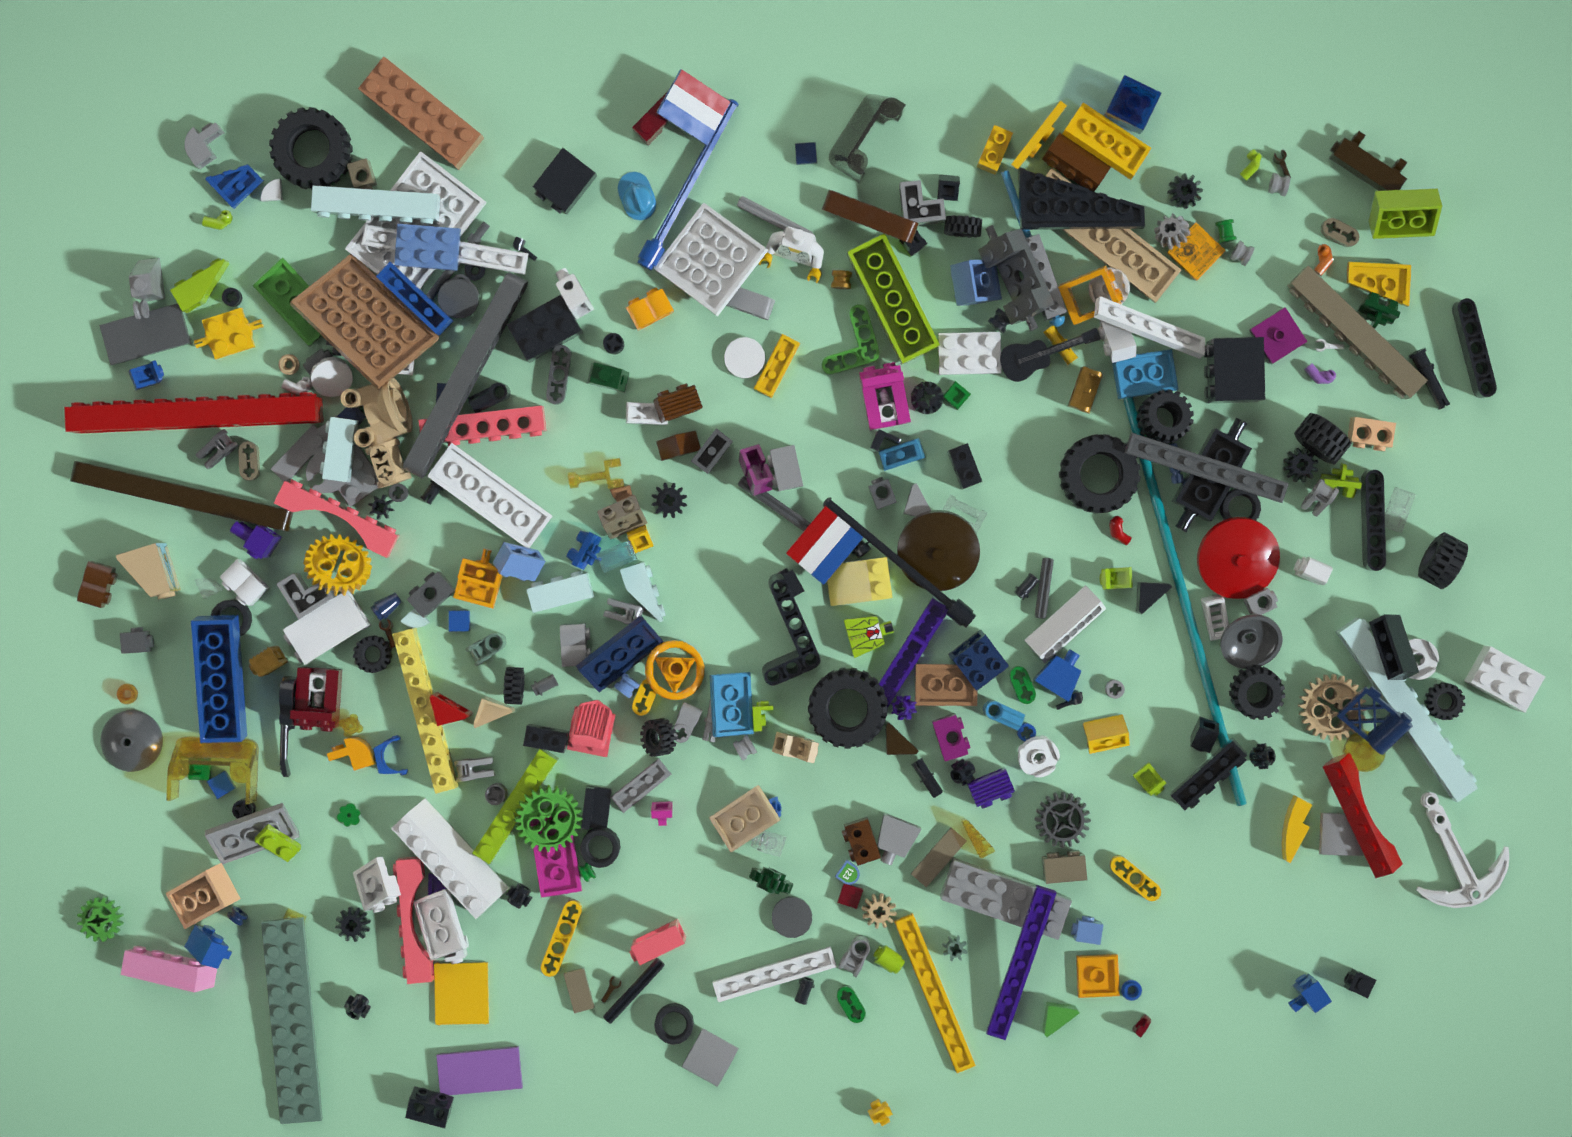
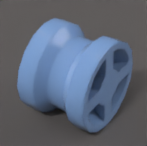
[614,673,640,698]

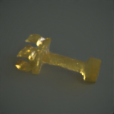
[568,458,624,489]

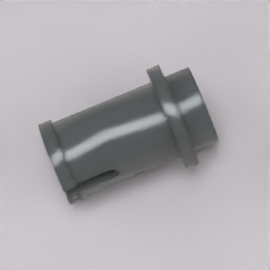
[531,674,558,696]

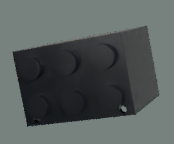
[1204,337,1265,404]

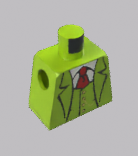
[844,616,894,658]

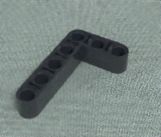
[762,573,821,686]

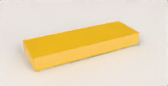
[754,334,800,398]

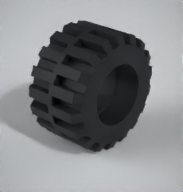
[1136,389,1194,444]
[1294,413,1351,465]
[1418,532,1468,589]
[1229,665,1285,720]

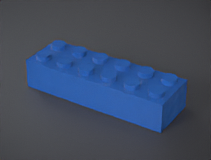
[191,615,247,743]

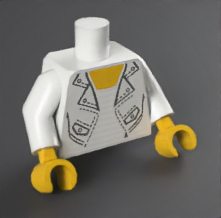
[759,227,824,283]

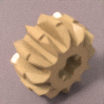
[862,893,897,929]

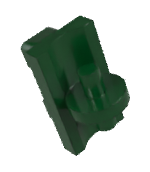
[1358,292,1401,329]

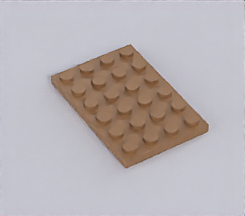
[290,254,439,390]

